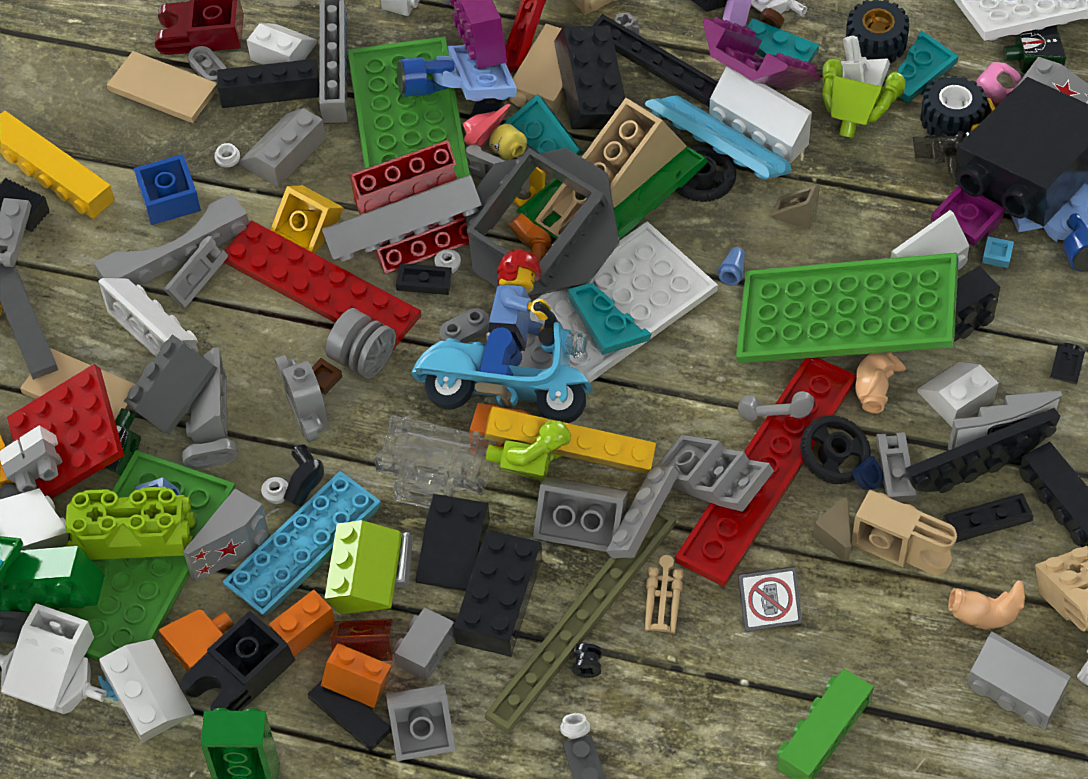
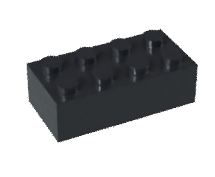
[554,26,625,129]
[454,530,542,657]

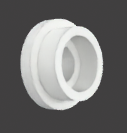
[214,143,240,167]
[434,249,461,273]
[261,477,288,504]
[560,713,590,739]

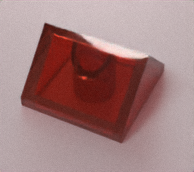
[330,619,393,661]

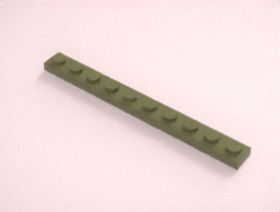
[485,510,676,734]

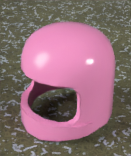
[976,62,1022,107]

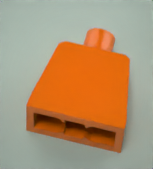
[159,609,234,672]

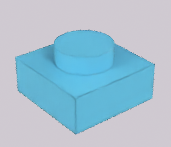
[982,236,1014,268]

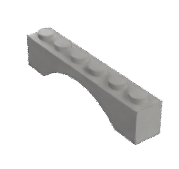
[94,193,249,286]

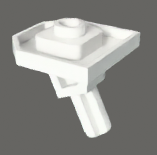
[841,36,890,86]

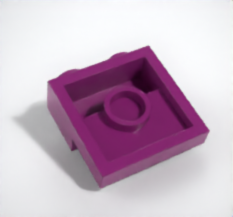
[931,186,1005,246]

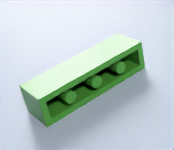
[776,668,874,779]

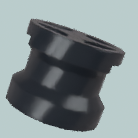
[572,643,602,678]

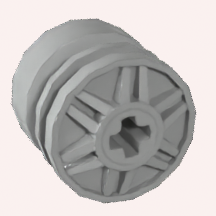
[325,308,396,379]

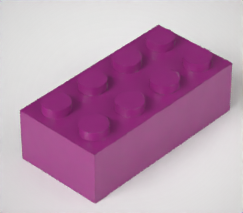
[450,0,507,69]

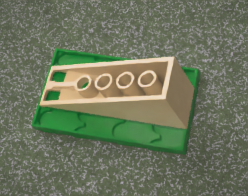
[516,98,709,240]

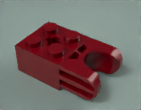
[154,0,244,55]

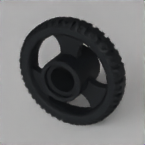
[675,145,736,202]
[800,415,871,484]

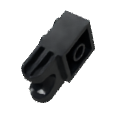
[181,611,296,711]

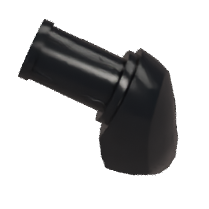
[283,444,324,506]

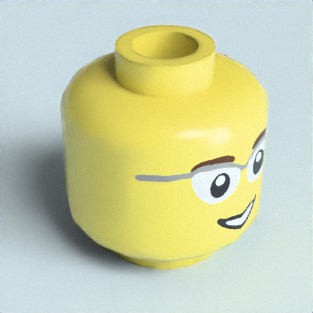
[489,124,527,161]

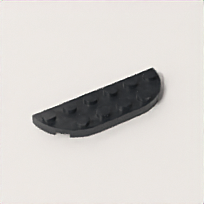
[905,408,1060,493]

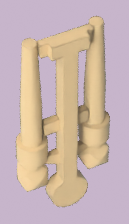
[645,555,684,634]

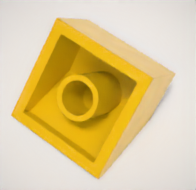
[270,185,344,253]

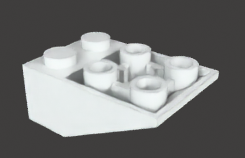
[1,603,94,711]

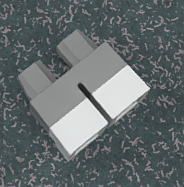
[0,425,63,493]

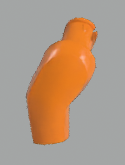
[507,213,553,262]

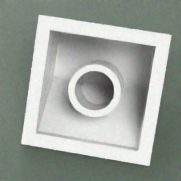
[247,23,317,65]
[917,362,999,427]

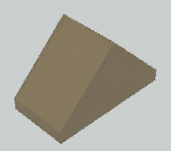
[771,184,820,229]
[813,498,851,561]

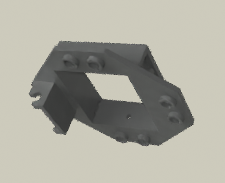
[466,148,620,297]

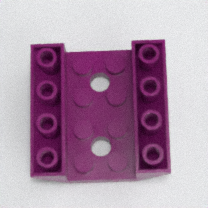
[703,17,822,91]

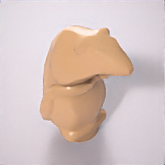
[855,352,906,413]
[948,580,1025,630]

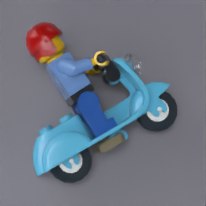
[411,249,593,423]

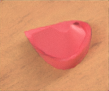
[463,103,510,147]

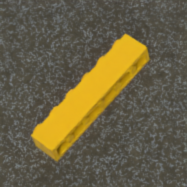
[0,110,115,219]
[484,407,656,474]

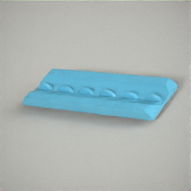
[645,95,792,180]
[223,471,381,617]

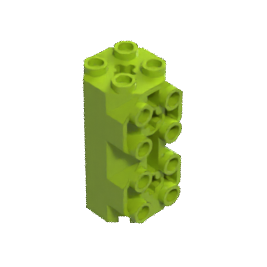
[65,487,195,560]

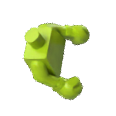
[821,58,906,138]
[486,420,571,481]

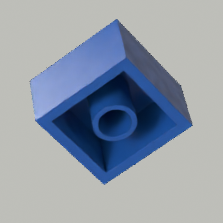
[133,154,201,225]

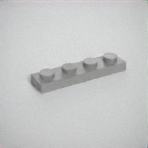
[606,466,679,558]

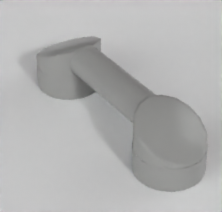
[738,391,814,421]

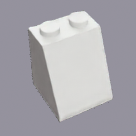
[0,489,69,551]

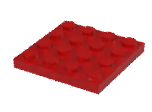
[7,364,124,499]

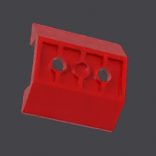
[350,140,469,274]

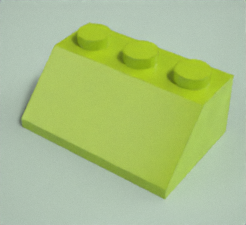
[324,520,402,615]

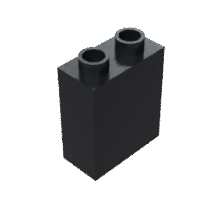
[955,77,1088,227]

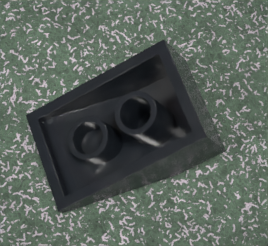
[416,493,490,591]

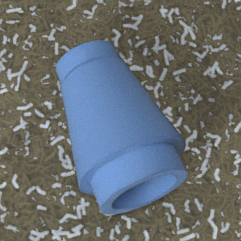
[718,247,745,286]

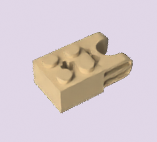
[851,490,957,575]
[1035,546,1088,631]

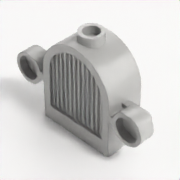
[274,355,329,442]

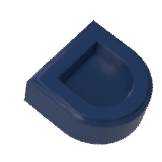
[851,456,883,490]

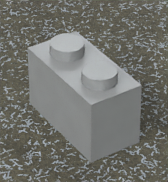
[394,607,455,681]

